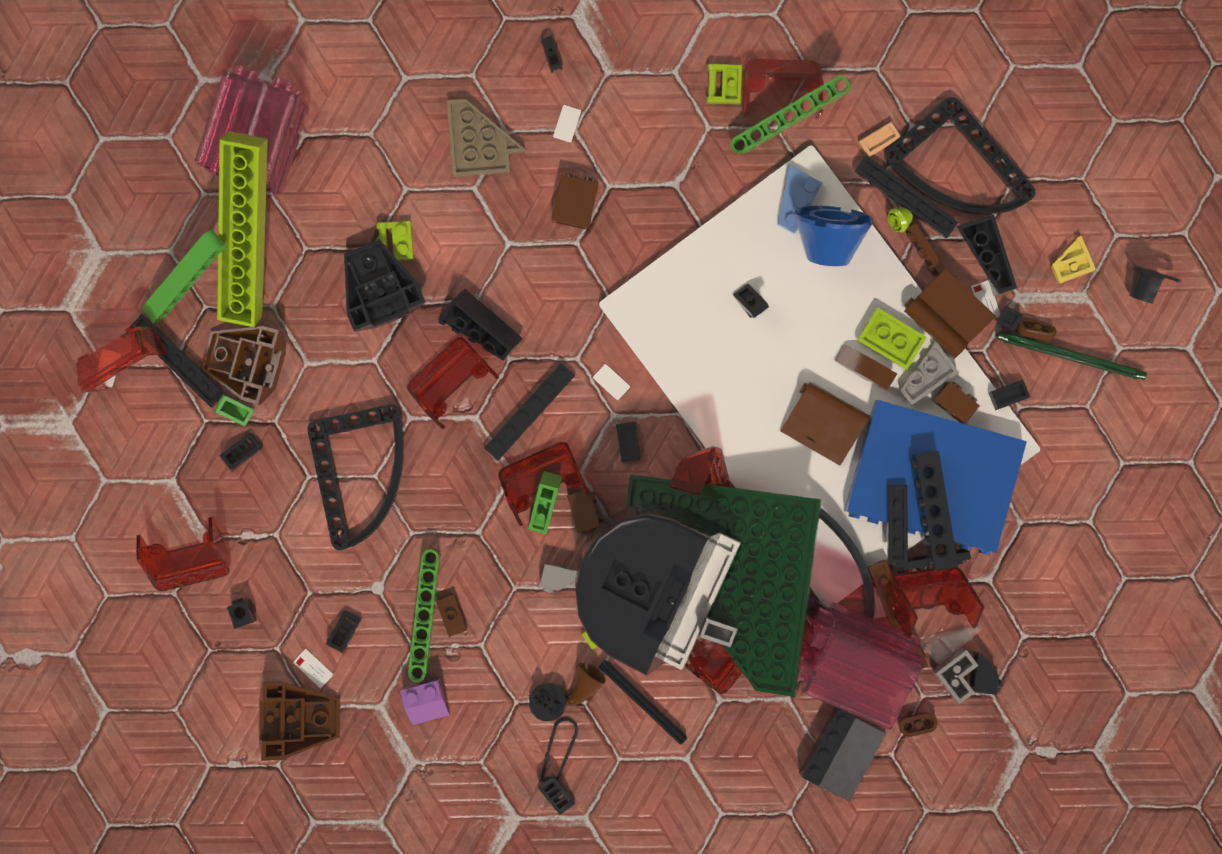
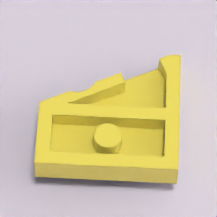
[1051,236,1096,284]

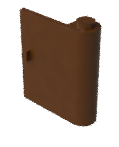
[904,268,996,359]
[780,381,870,466]

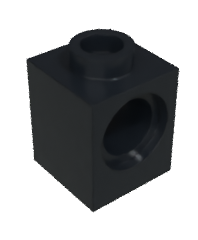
[227,598,257,629]

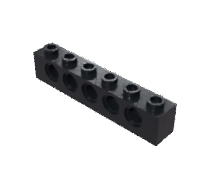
[910,451,958,571]

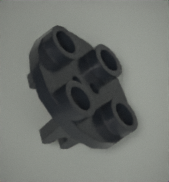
[529,683,568,721]

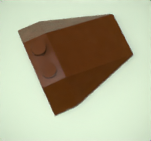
[200,326,286,405]
[259,681,340,761]

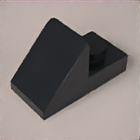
[733,284,769,318]

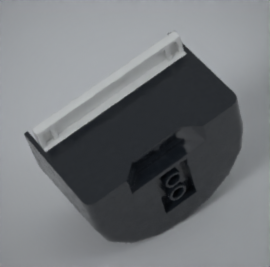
[575,501,741,676]

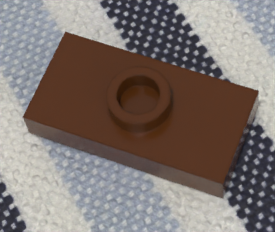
[436,594,467,637]

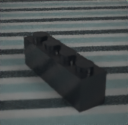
[956,215,1017,296]
[438,289,523,361]

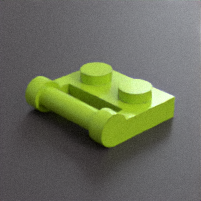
[706,64,742,105]
[376,221,414,261]

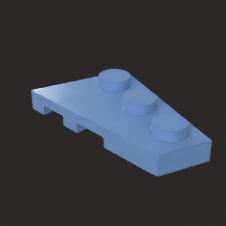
[778,164,823,234]

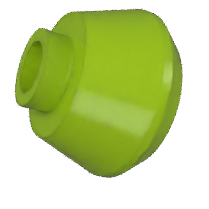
[888,207,913,233]

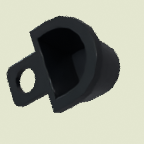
[1129,265,1181,304]

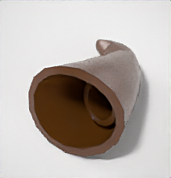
[567,663,606,706]

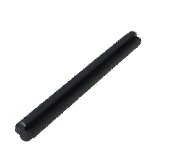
[599,660,687,745]

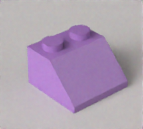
[400,678,450,725]

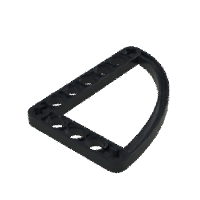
[884,97,1036,215]
[307,404,404,550]
[806,508,875,648]

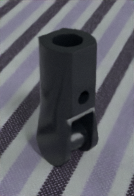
[541,36,563,73]

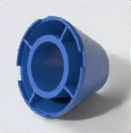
[794,206,873,266]

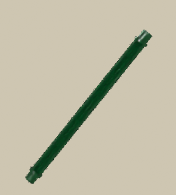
[996,331,1147,380]

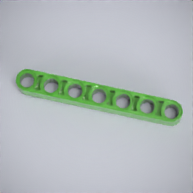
[730,76,852,154]
[141,230,226,325]
[408,548,441,682]

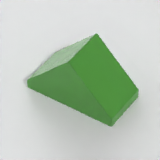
[214,394,254,426]

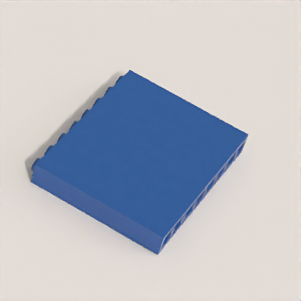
[844,400,1027,555]

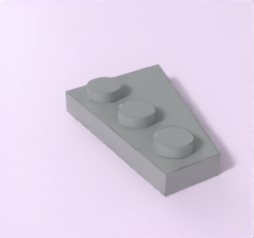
[900,342,959,406]

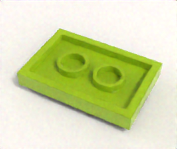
[857,307,927,370]

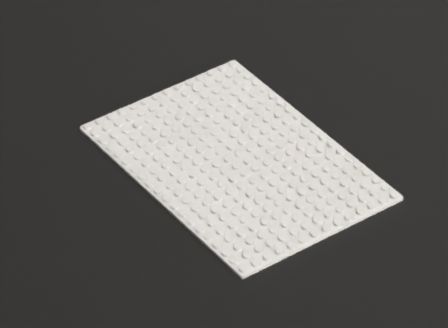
[599,146,1040,609]

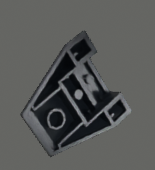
[344,239,426,332]

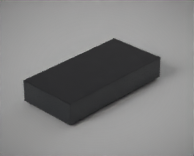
[988,380,1030,411]
[616,421,640,462]

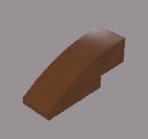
[835,345,897,391]

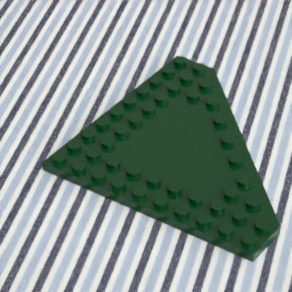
[626,474,821,697]

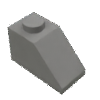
[539,563,577,593]

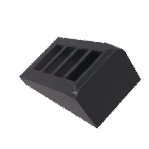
[219,433,263,472]
[326,610,362,654]
[537,773,575,815]

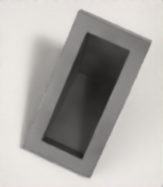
[698,617,737,647]

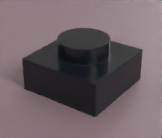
[996,306,1023,332]

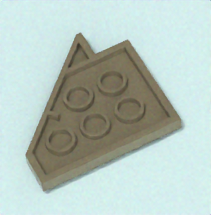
[447,99,525,178]

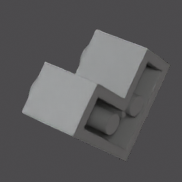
[931,647,978,704]

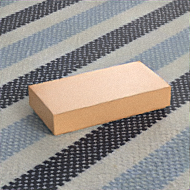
[858,121,901,157]

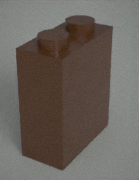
[551,173,599,230]

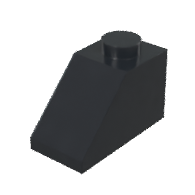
[970,651,1001,695]

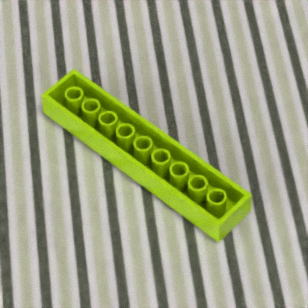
[217,131,268,327]

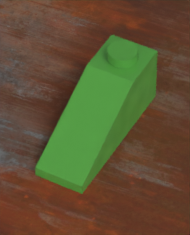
[528,471,562,534]

